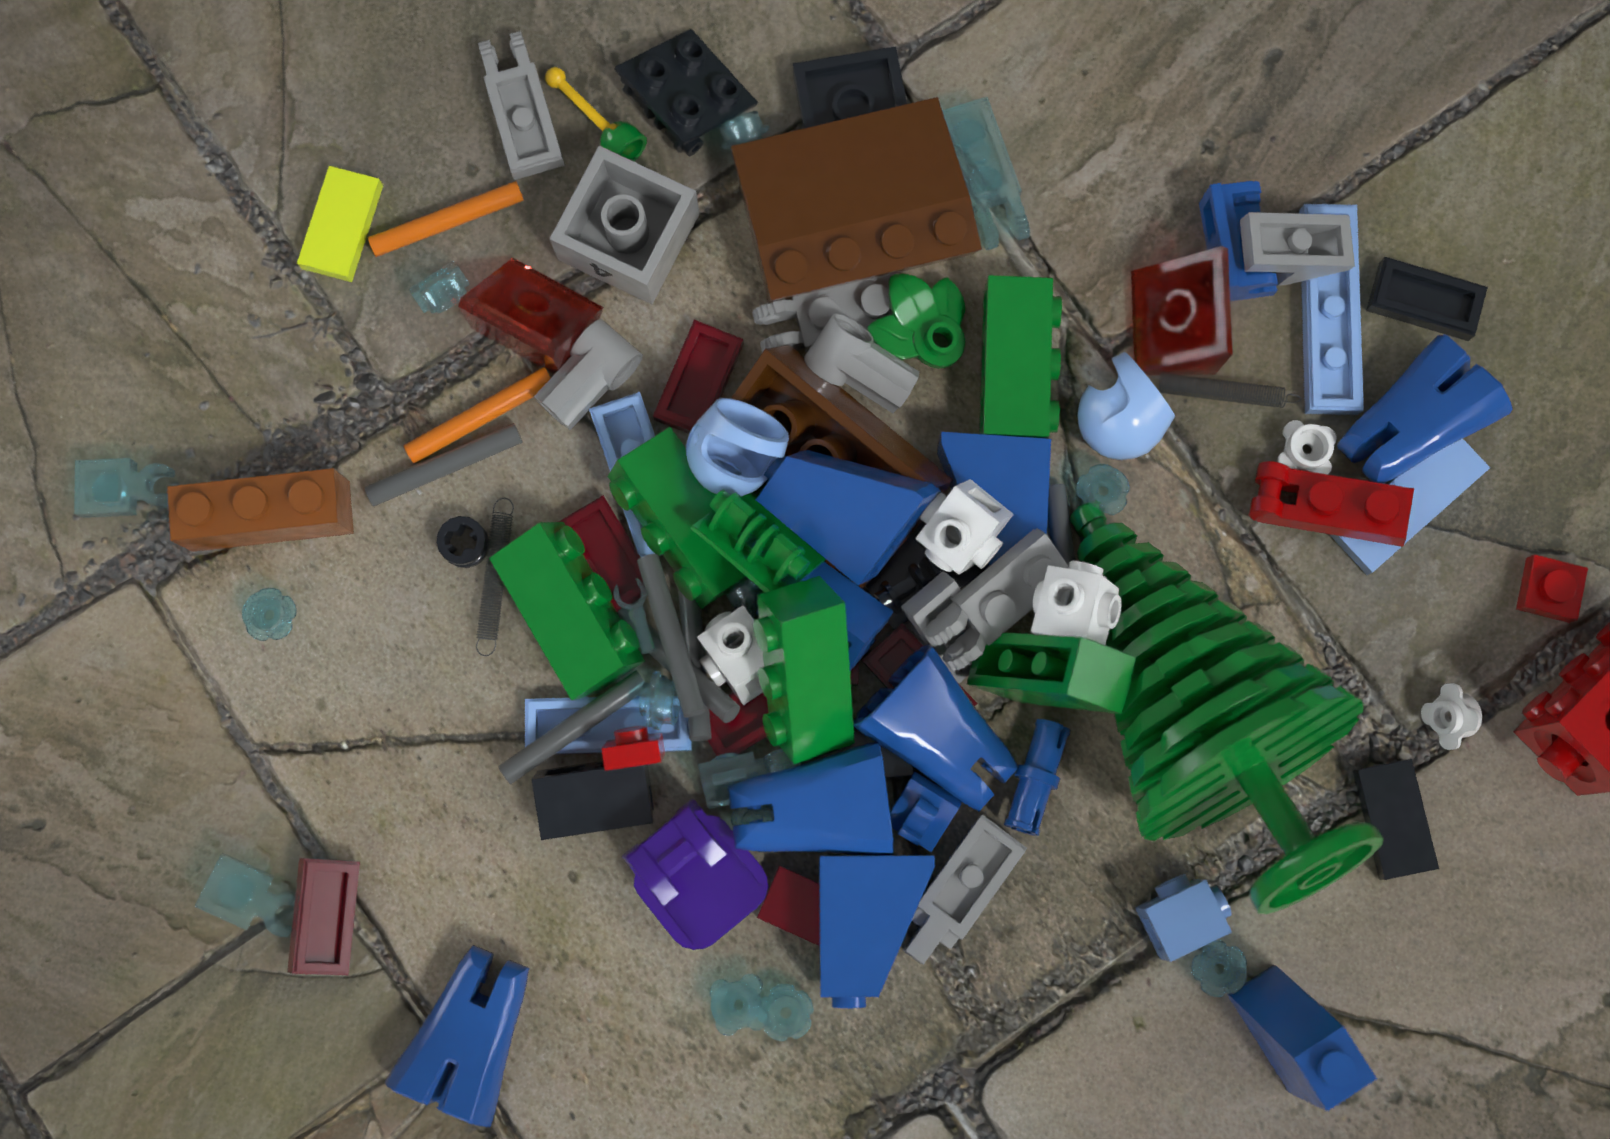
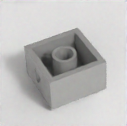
[550,146,700,304]

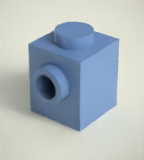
[1135,874,1232,962]

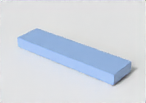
[1299,204,1364,415]

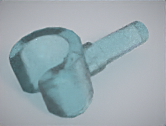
[614,578,656,654]

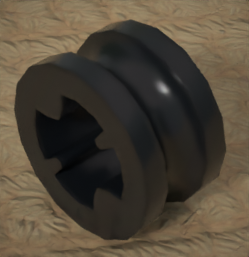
[436,516,490,568]

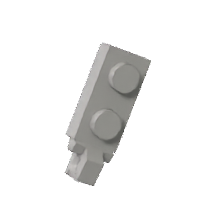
[903,814,1027,965]

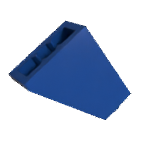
[937,431,1052,571]
[756,450,940,586]
[819,856,935,1008]
[1227,965,1377,1111]

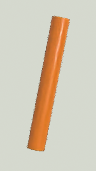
[368,181,524,257]
[403,367,551,464]

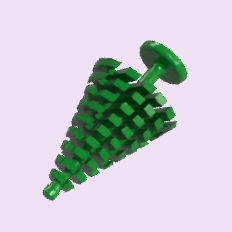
[1070,502,1383,914]

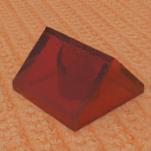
[1131,246,1233,375]
[458,258,604,374]

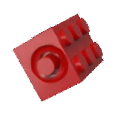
[1513,622,1610,796]

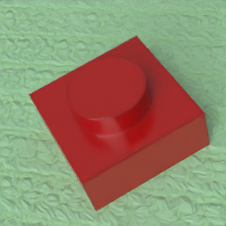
[1516,554,1588,623]
[601,726,665,771]

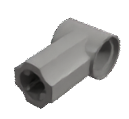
[804,313,919,413]
[534,319,643,430]

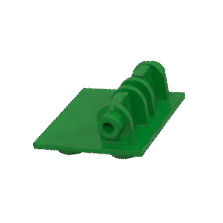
[691,484,826,592]

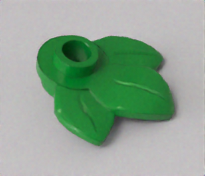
[866,274,966,369]

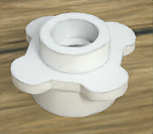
[1278,420,1337,474]
[1421,683,1482,750]

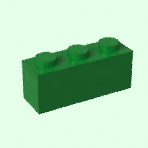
[979,275,1062,439]
[607,427,748,609]
[489,522,645,701]
[753,576,855,764]
[966,633,1136,714]

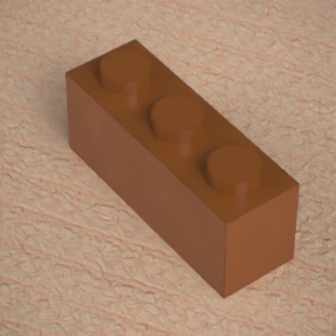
[167,468,354,552]

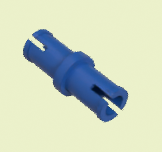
[1004,719,1071,836]

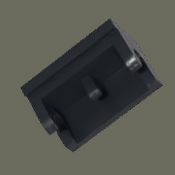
[531,761,654,840]

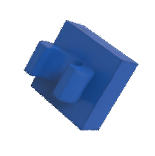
[890,772,962,852]

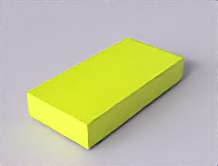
[297,166,383,282]

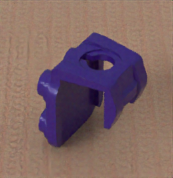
[622,799,768,950]

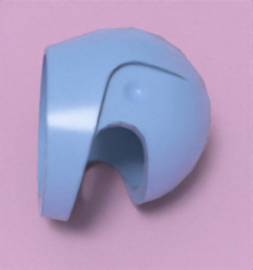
[1077,352,1175,460]
[686,398,789,496]

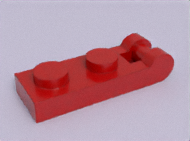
[1248,461,1414,547]

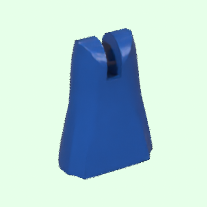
[1337,335,1513,484]
[854,644,1018,812]
[728,742,894,856]
[385,945,529,1127]

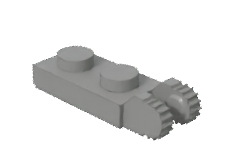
[478,31,565,180]
[752,272,896,353]
[923,528,1069,671]

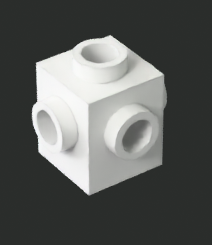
[915,479,1014,574]
[1031,561,1121,645]
[697,605,764,706]

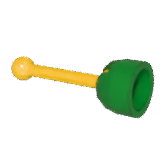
[545,67,647,162]

